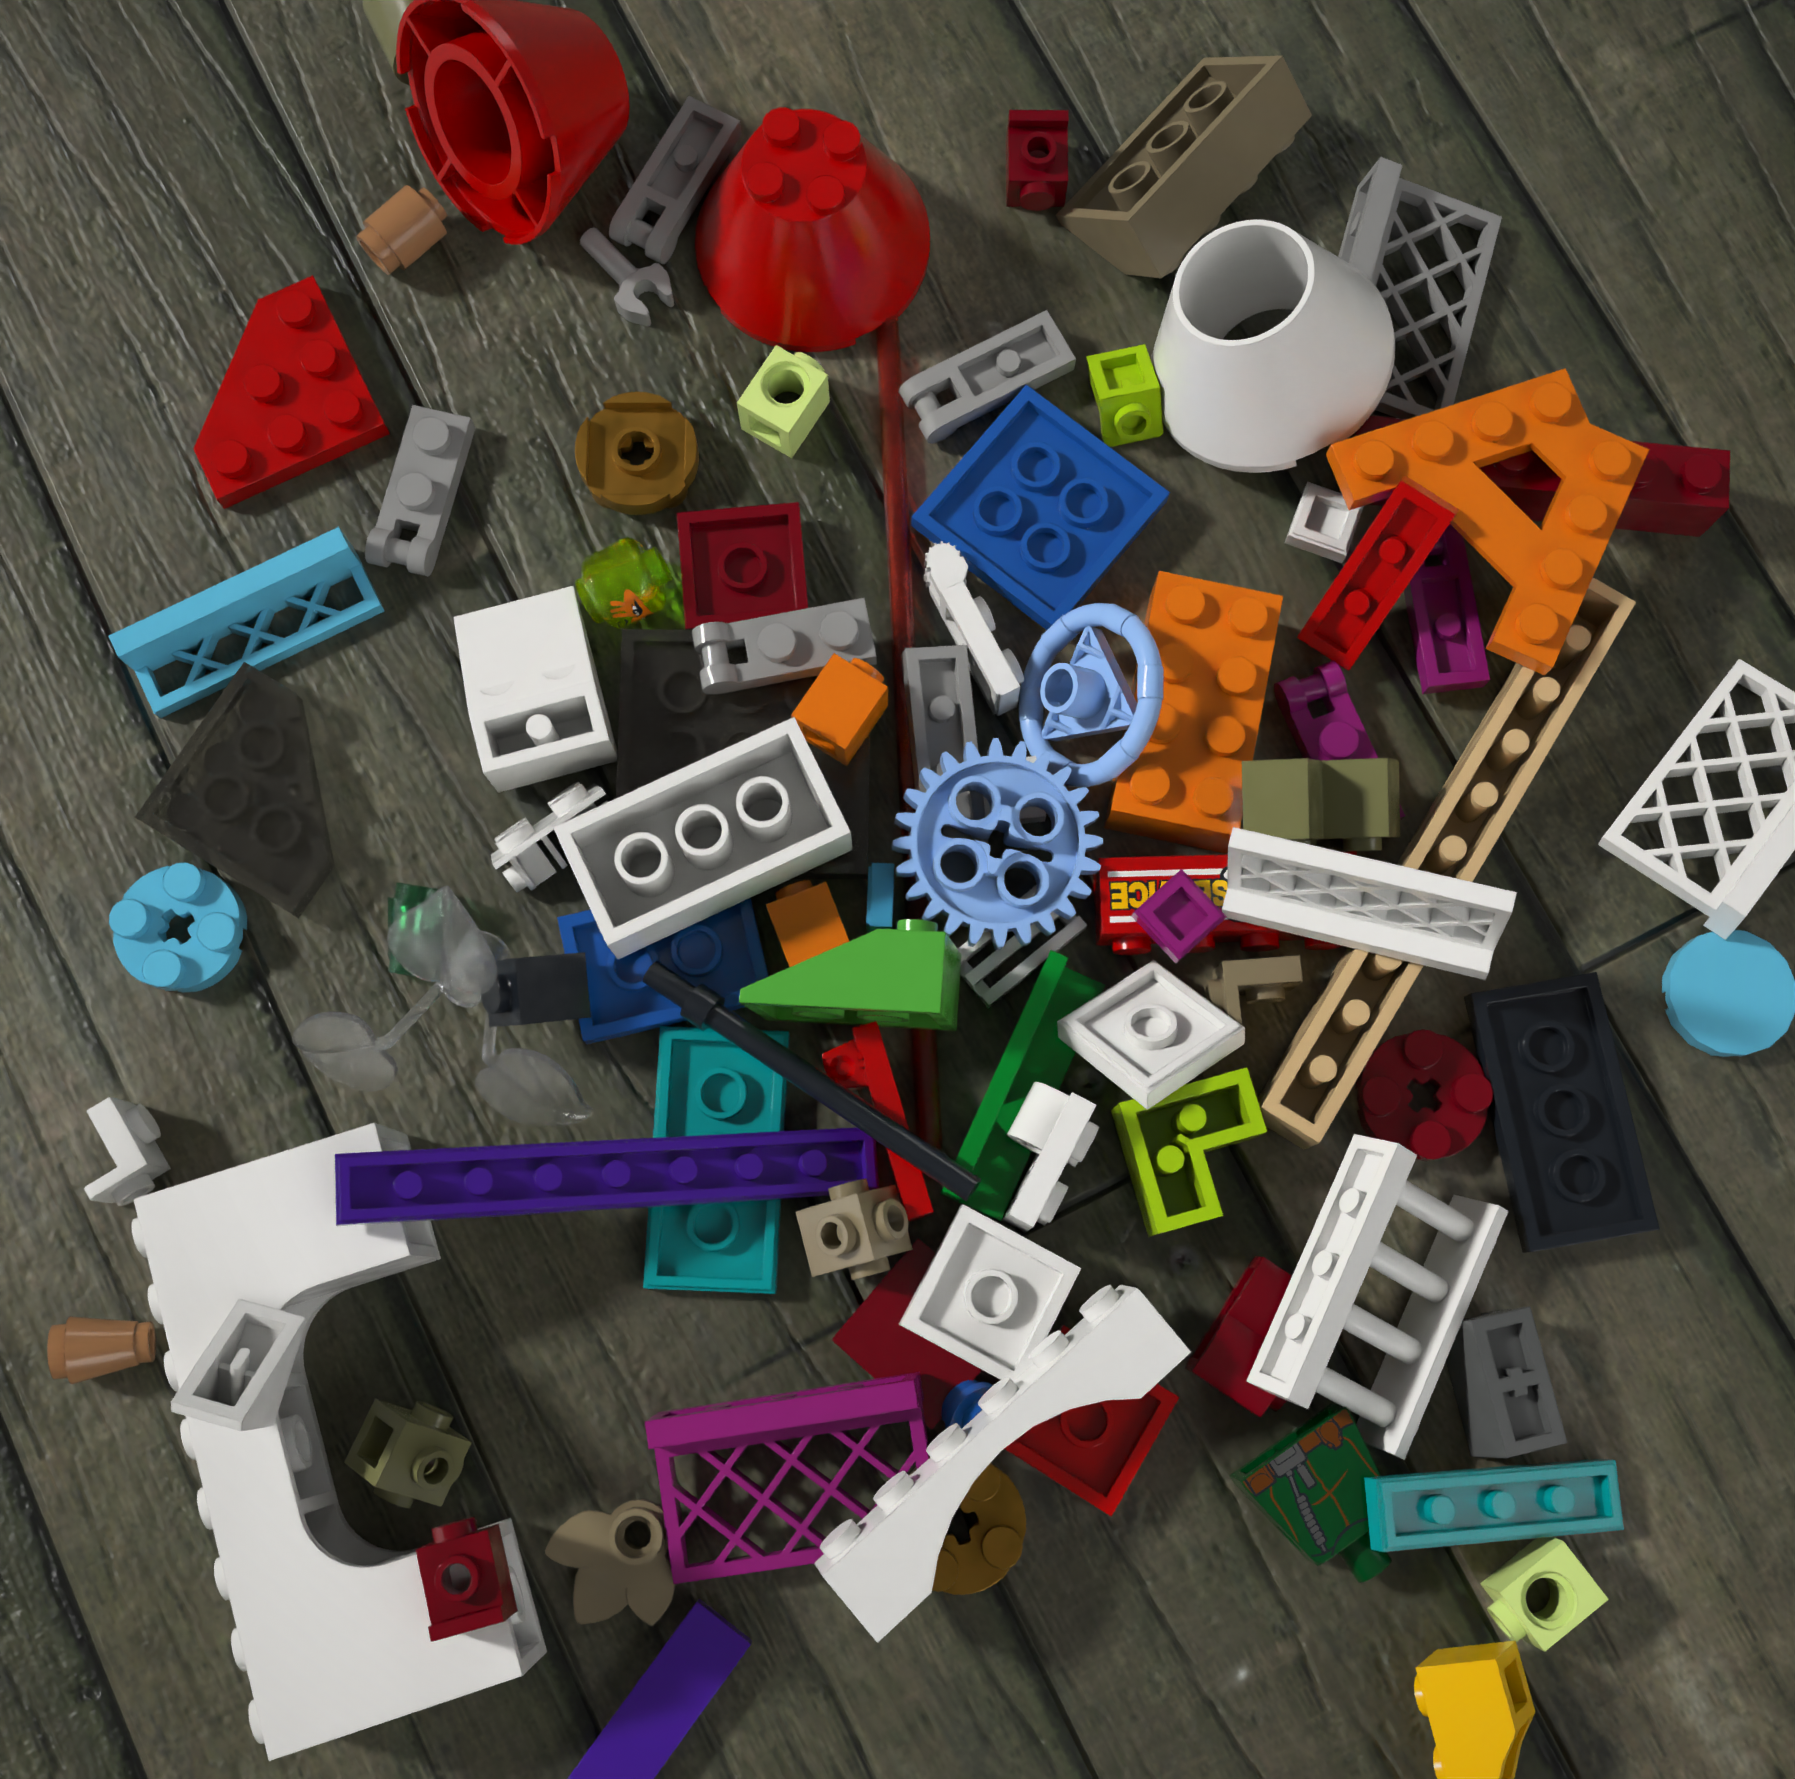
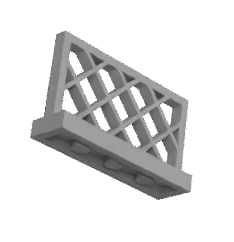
[1338,157,1502,419]

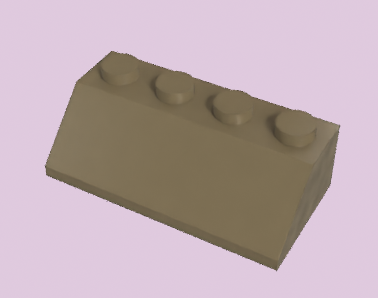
[1055,56,1312,278]

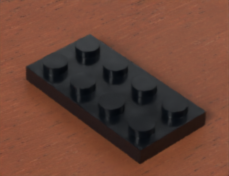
[1464,972,1660,1253]

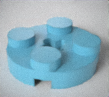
[109,862,247,993]

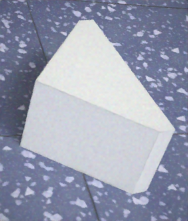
[171,1299,306,1432]

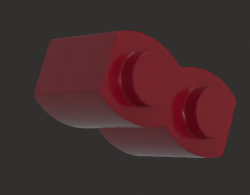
[1185,1256,1292,1417]

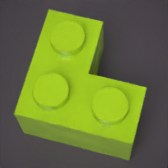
[1111,1067,1267,1237]

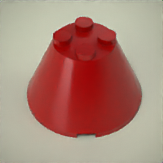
[695,107,930,352]

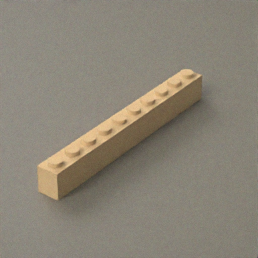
[1257,578,1636,1150]

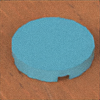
[1662,930,1795,1057]

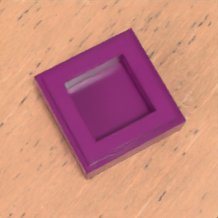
[1131,869,1227,963]

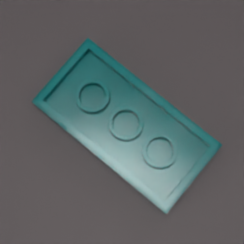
[643,1026,790,1294]

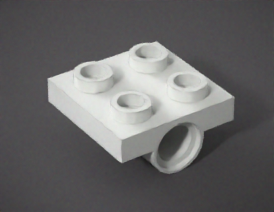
[1002,1082,1099,1232]

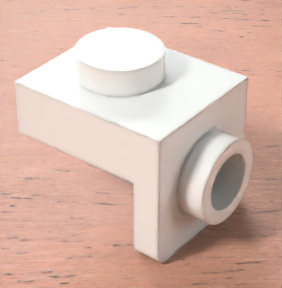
[84,1097,171,1206]

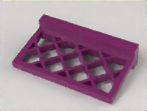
[645,1372,930,1584]

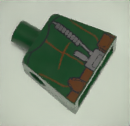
[1229,1403,1392,1583]

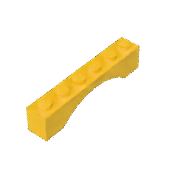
[1414,1641,1535,1779]

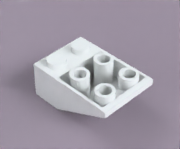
[453,586,619,793]

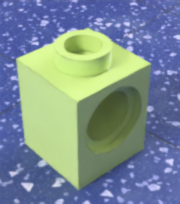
[737,345,830,458]
[1480,1537,1609,1652]

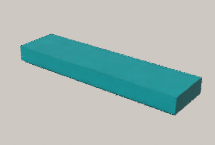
[1364,1459,1624,1552]

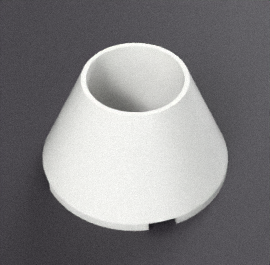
[1151,219,1396,473]

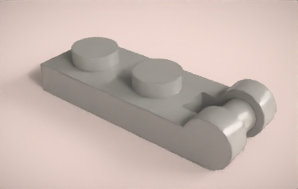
[609,96,742,264]
[899,310,1076,444]
[365,405,476,577]
[692,598,877,694]

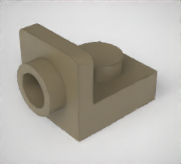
[1204,955,1303,1025]

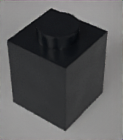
[481,952,591,1027]

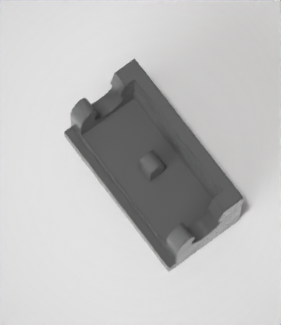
[1446,1306,1567,1458]

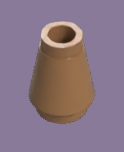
[47,1316,156,1384]

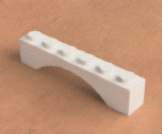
[815,1285,1191,1643]

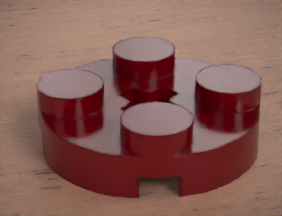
[1355,1029,1493,1162]

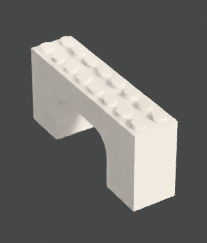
[132,1123,547,1761]

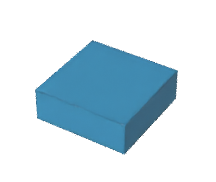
[866,863,895,933]

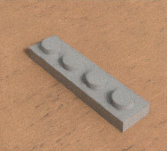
[901,645,990,901]

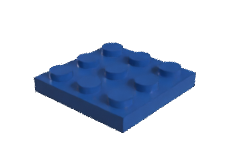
[911,384,1170,630]

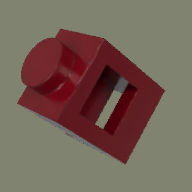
[1006,110,1069,211]
[416,1516,518,1642]

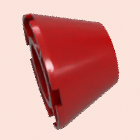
[396,0,630,245]

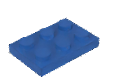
[557,898,769,1045]

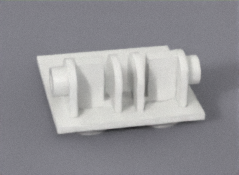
[491,782,608,893]

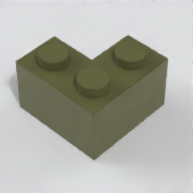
[1242,758,1400,851]

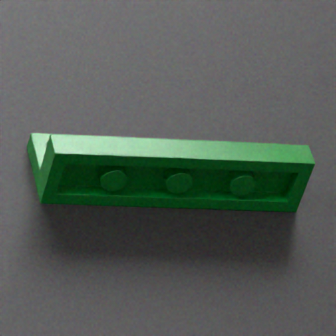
[940,950,1105,1222]

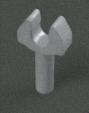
[580,227,674,326]

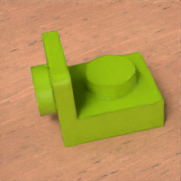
[1086,344,1163,447]

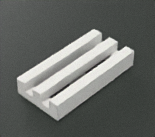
[958,885,1087,1009]

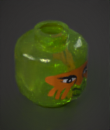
[575,537,672,629]

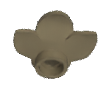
[545,1499,675,1626]

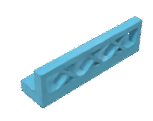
[108,527,385,719]

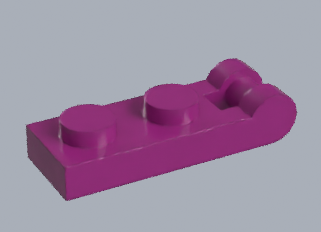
[1404,524,1490,694]
[1274,660,1405,844]

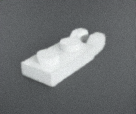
[924,541,1024,716]

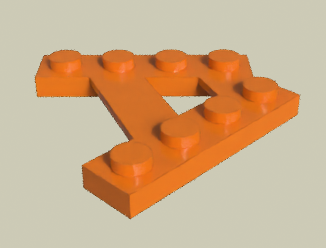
[1326,368,1649,676]

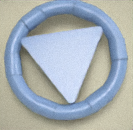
[1019,603,1164,787]

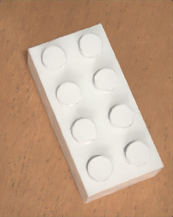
[553,717,852,959]

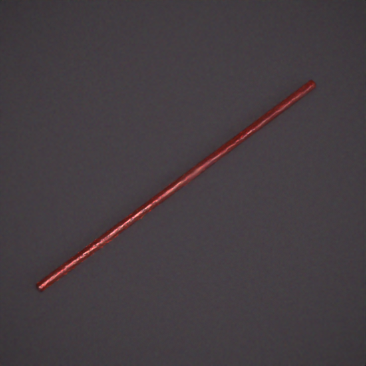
[875,315,943,1150]

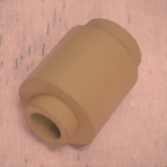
[356,185,447,275]

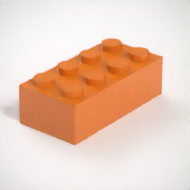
[1104,571,1283,854]

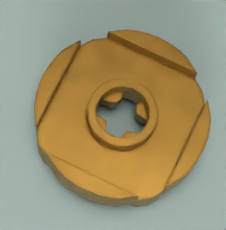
[575,392,699,515]
[909,1463,1026,1595]

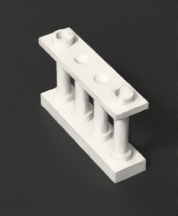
[1246,1134,1508,1460]

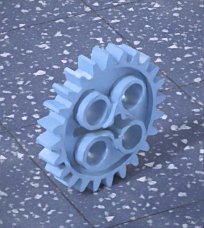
[892,738,1103,950]

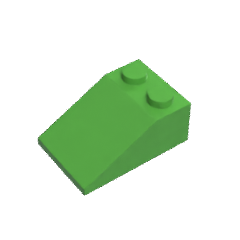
[739,919,962,1031]

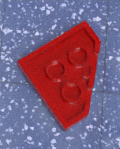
[193,275,390,509]

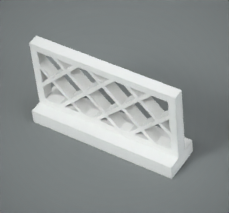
[1598,659,1795,940]
[1222,827,1517,980]

